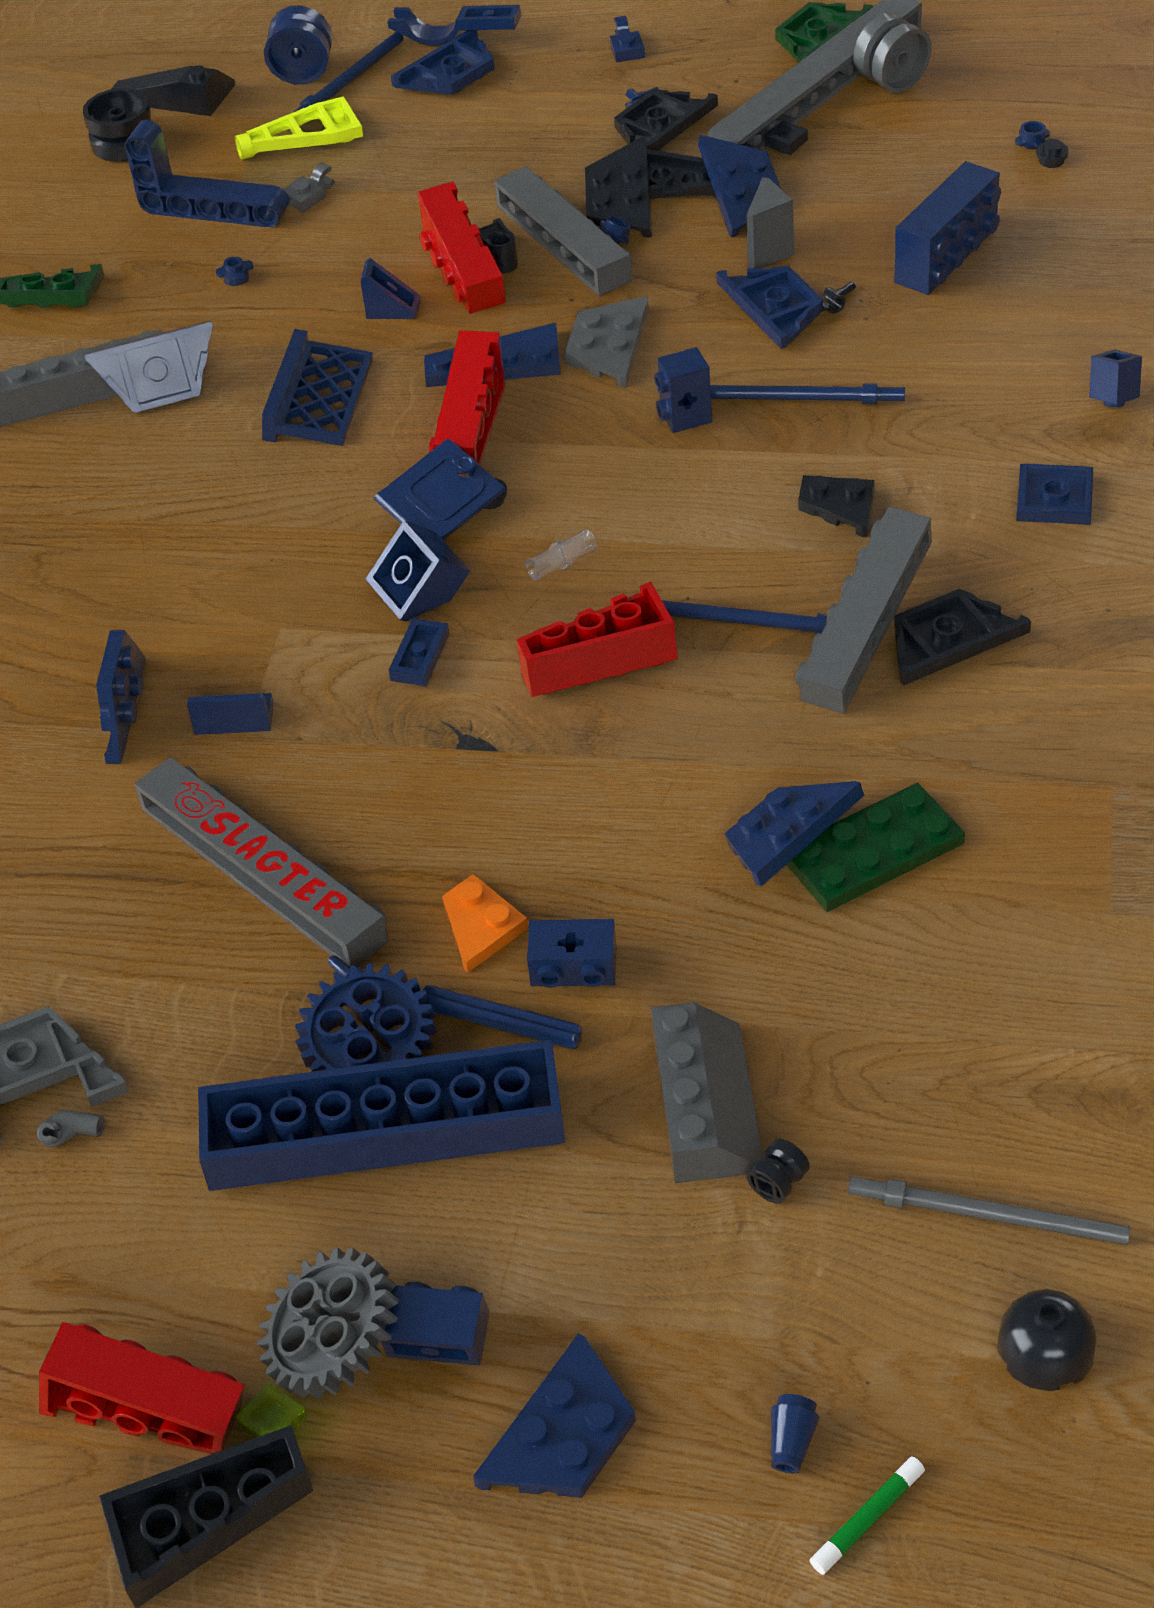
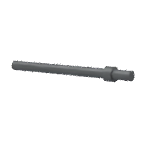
[848,1176,1130,1245]

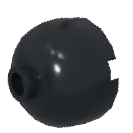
[997,1289,1097,1391]

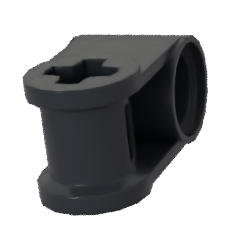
[478,218,518,273]

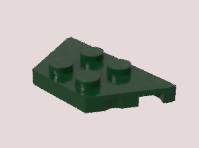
[775,2,873,62]

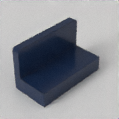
[187,693,274,735]

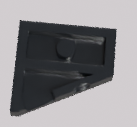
[798,475,875,537]

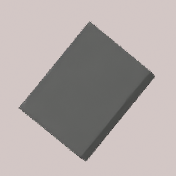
[747,177,794,269]

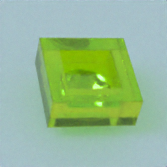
[236,1382,307,1438]

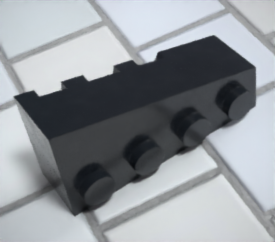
[99,1425,313,1608]

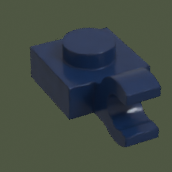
[610,16,645,62]

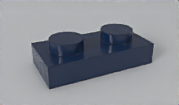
[389,618,449,686]

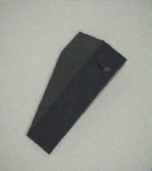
[111,65,236,117]

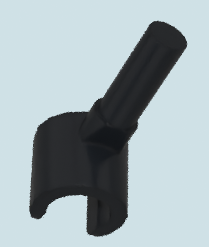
[823,282,856,314]

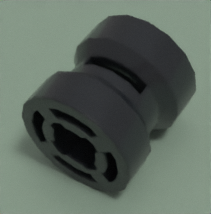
[747,1139,810,1204]

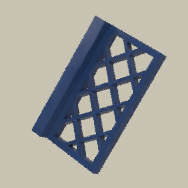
[262,329,373,446]

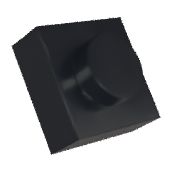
[765,120,808,155]

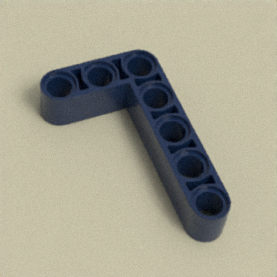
[125,120,289,227]

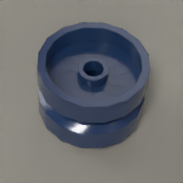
[264,6,333,85]

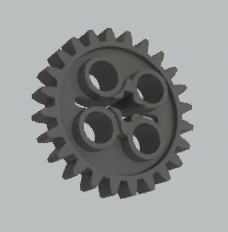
[257,1247,399,1399]

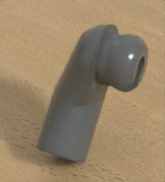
[37,1110,105,1147]

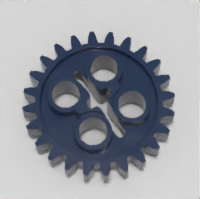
[295,963,437,1072]

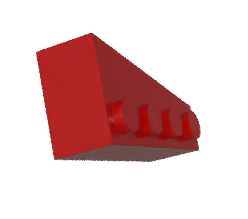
[417,181,506,314]
[429,330,506,474]
[516,581,678,697]
[39,1321,245,1454]

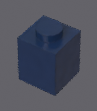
[1089,349,1142,407]

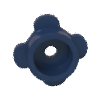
[1015,121,1050,149]
[600,215,631,244]
[216,257,254,286]

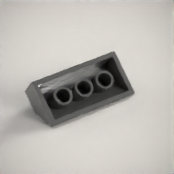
[651,1002,763,1183]

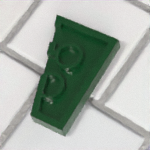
[0,264,104,307]

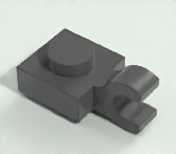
[283,163,335,213]

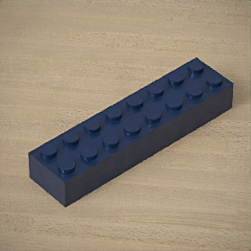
[198,1040,565,1191]

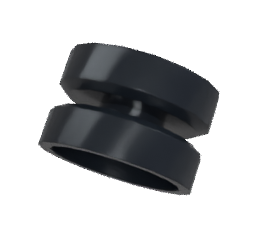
[83,88,152,162]

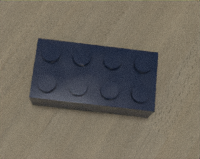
[894,161,1001,295]

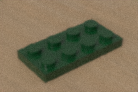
[786,782,965,912]

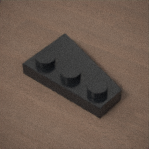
[648,149,715,199]

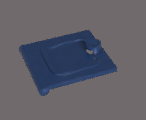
[374,438,505,540]

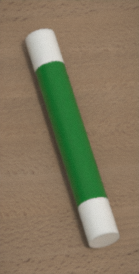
[810,1456,925,1575]

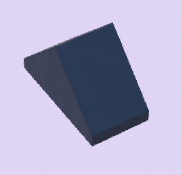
[360,257,421,319]

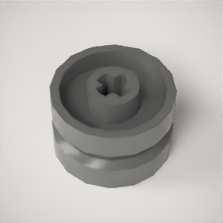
[854,13,932,93]

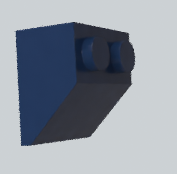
[366,520,470,622]

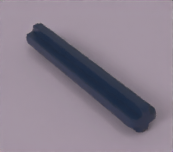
[423,985,582,1049]

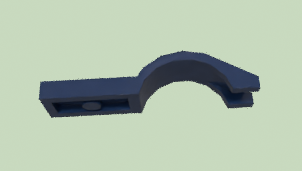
[387,5,522,46]

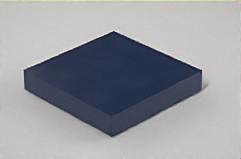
[1016,464,1093,525]

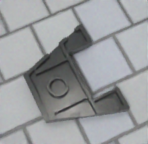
[0,1006,129,1144]

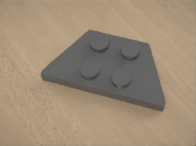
[565,297,649,387]

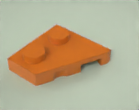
[442,874,529,973]

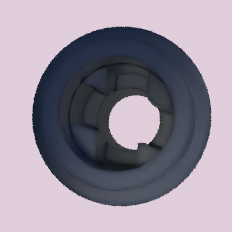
[771,1394,820,1474]

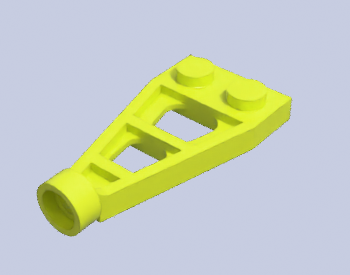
[235,96,363,160]

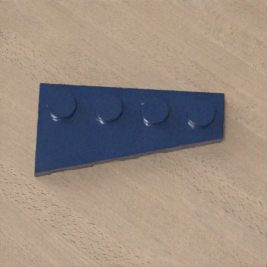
[424,323,561,387]

